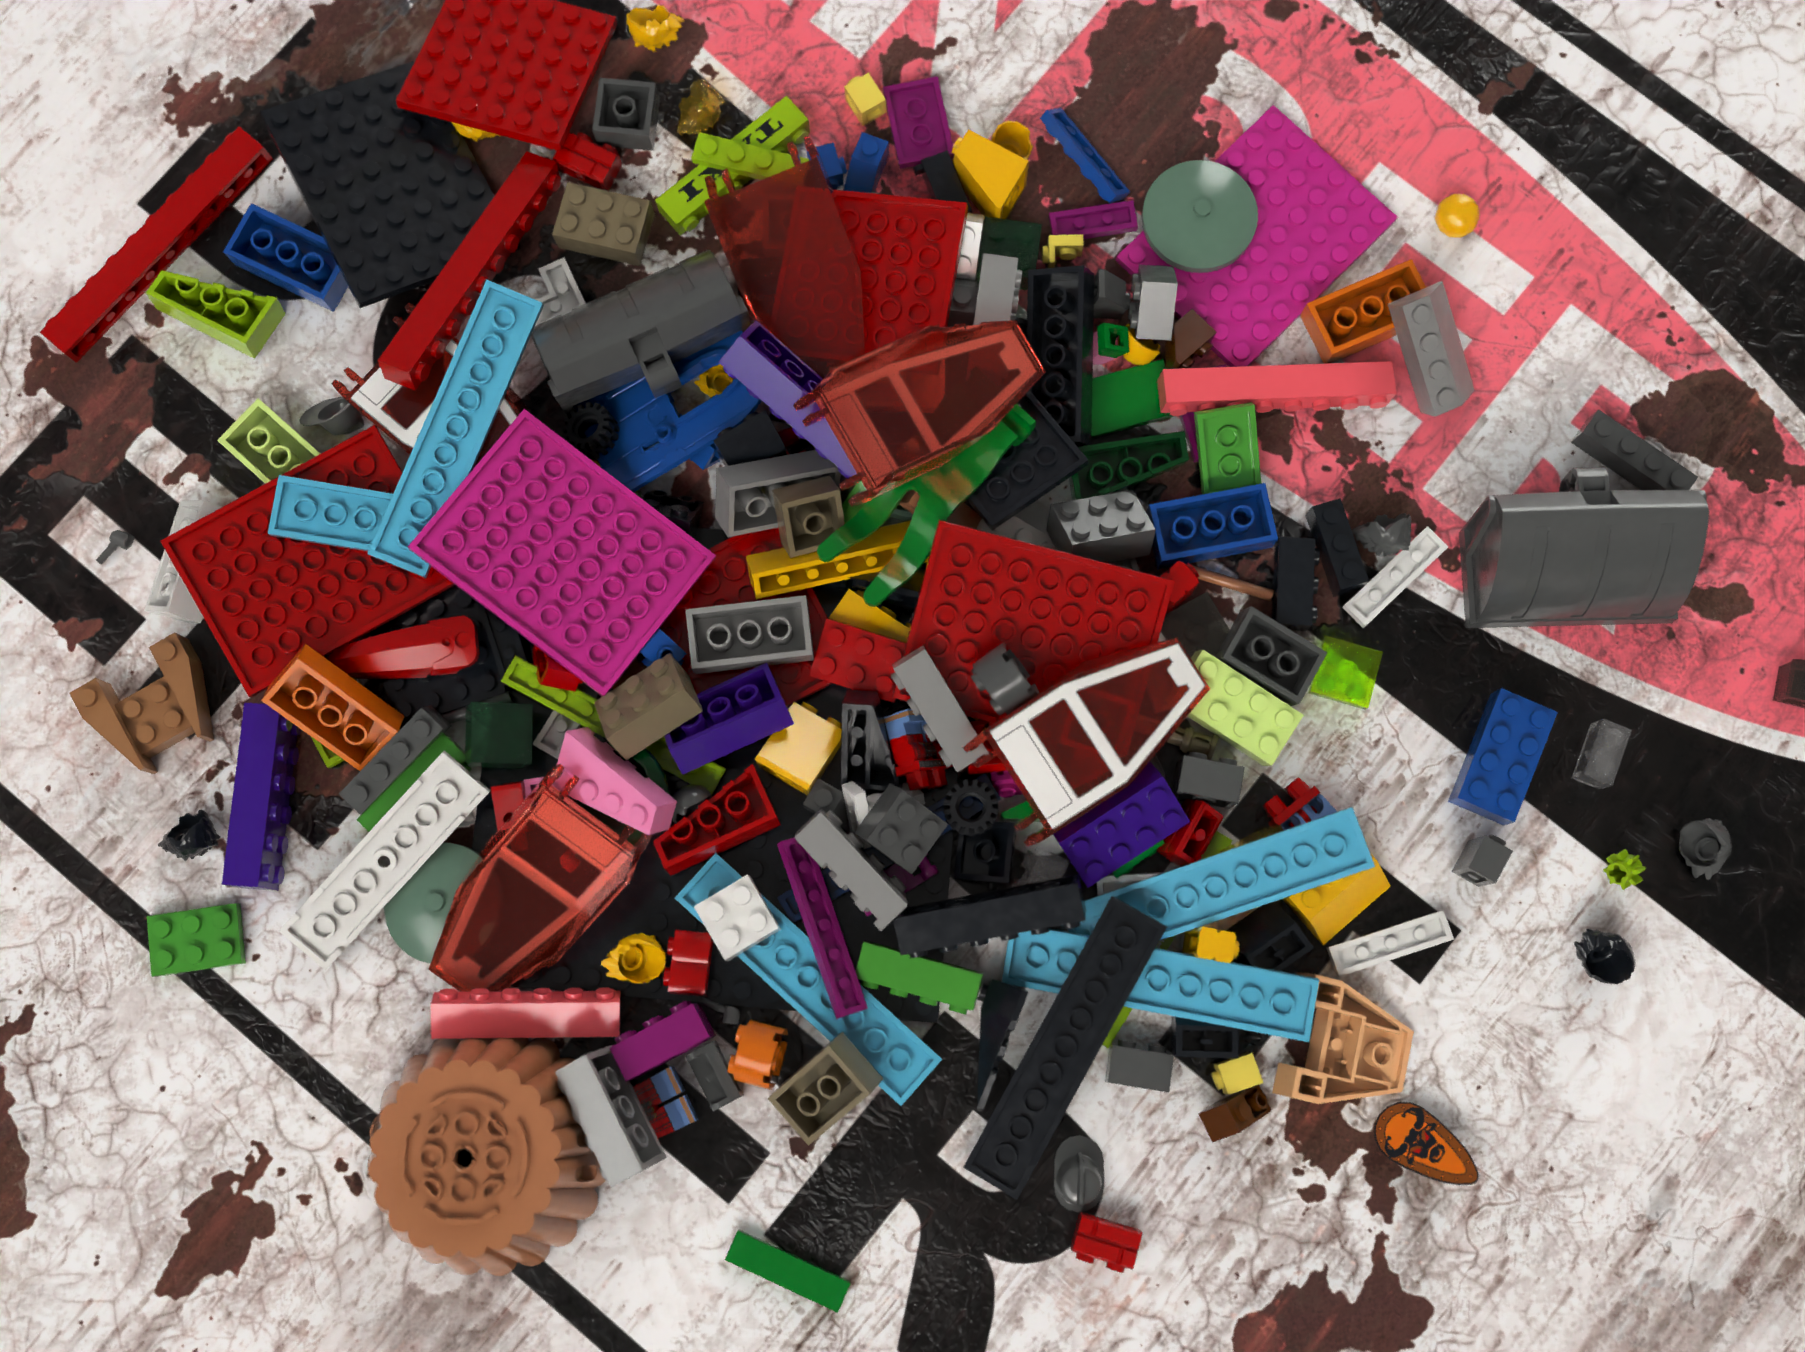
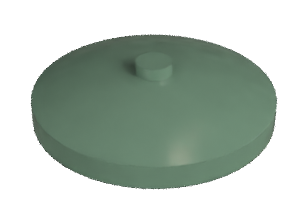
[1142,160,1258,273]
[384,843,504,964]

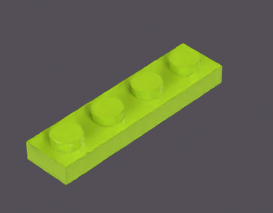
[691,132,810,188]

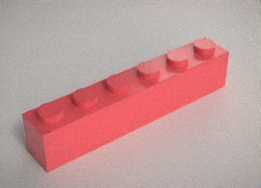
[430,987,621,1039]

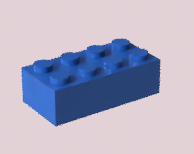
[223,203,348,312]
[1146,483,1278,569]
[1448,688,1558,826]

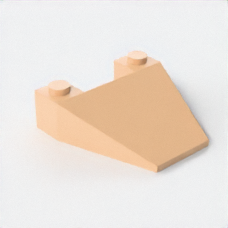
[1272,972,1414,1104]

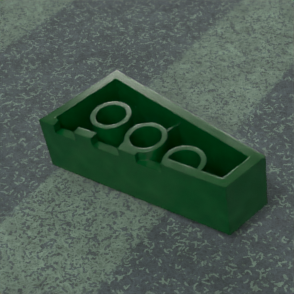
[1069,431,1189,500]

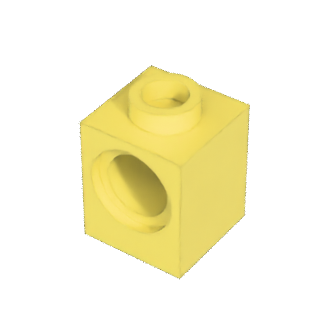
[844,73,887,126]
[1211,1052,1263,1095]

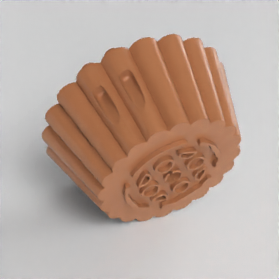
[367,1038,606,1276]

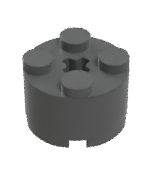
[971,643,1039,716]

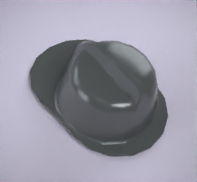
[300,392,364,436]
[1054,1135,1104,1212]

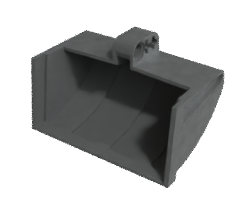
[531,249,750,419]
[1459,467,1709,628]

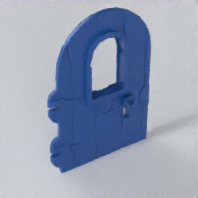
[574,331,762,492]

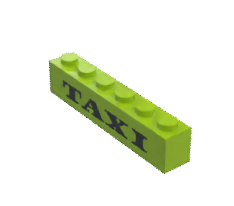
[655,95,810,236]

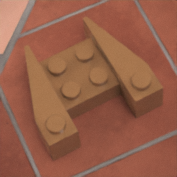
[69,632,214,774]

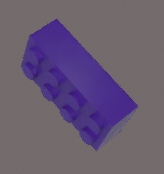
[664,663,794,775]
[1049,762,1190,888]

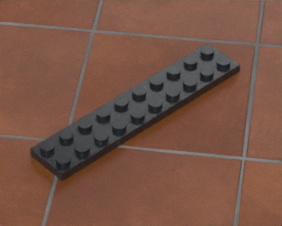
[963,896,1167,1200]

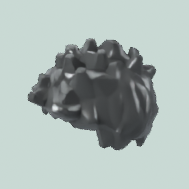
[1352,513,1411,556]
[1679,818,1732,880]

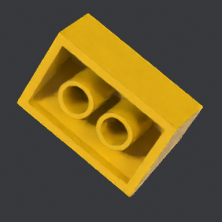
[1282,853,1391,945]

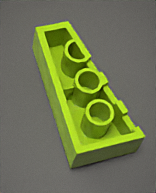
[146,270,286,359]

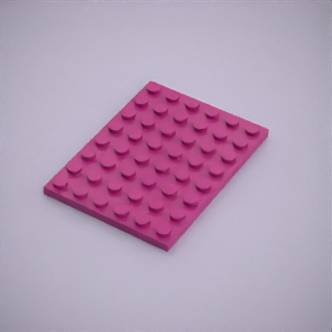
[1115,105,1398,367]
[408,409,716,696]

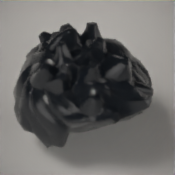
[158,809,220,861]
[1574,929,1636,985]

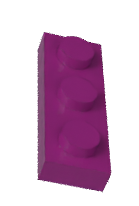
[1048,200,1138,239]

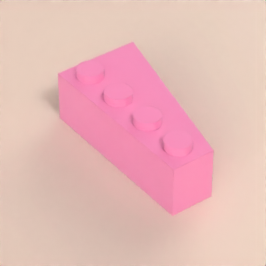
[551,727,677,835]

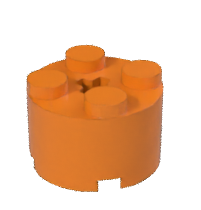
[727,1020,788,1090]

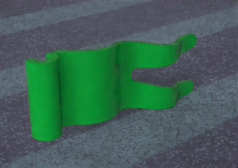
[817,367,1036,607]

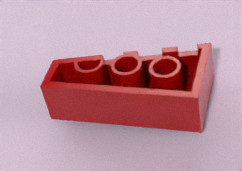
[653,764,781,876]

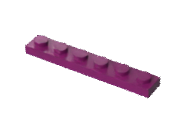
[777,838,868,1019]

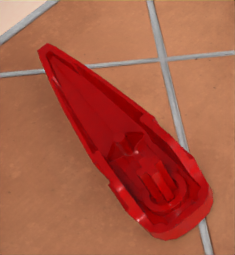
[325,615,480,679]

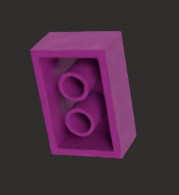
[609,1001,716,1082]

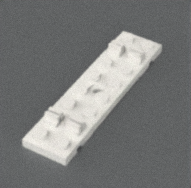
[279,750,490,970]

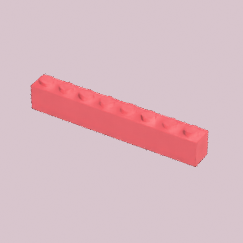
[1157,361,1397,416]

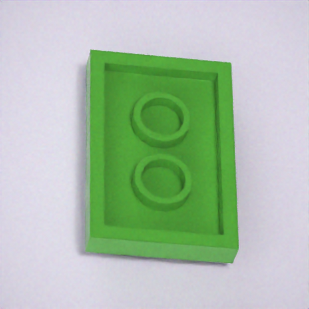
[1194,402,1261,494]
[147,903,246,977]

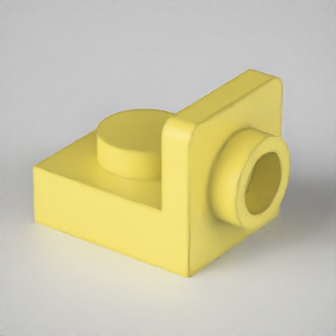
[1042,234,1084,268]

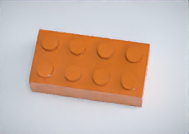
[1300,259,1426,364]
[261,644,404,771]

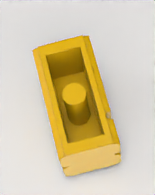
[1182,926,1239,964]

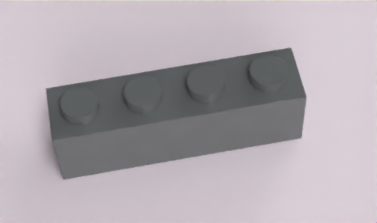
[1571,410,1698,490]
[339,705,452,815]

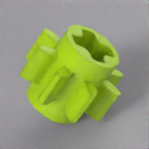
[1603,849,1646,890]

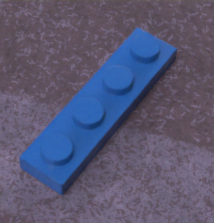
[1040,108,1130,203]

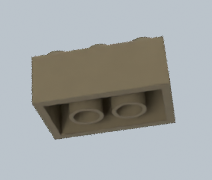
[552,182,655,266]
[594,653,703,760]
[767,1032,883,1146]

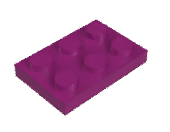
[883,76,954,169]

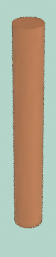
[1192,565,1274,601]

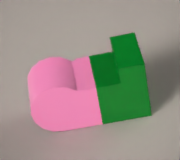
[1093,323,1129,365]

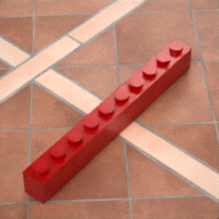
[40,126,273,363]
[378,151,561,391]

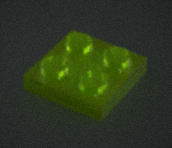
[1308,635,1383,710]

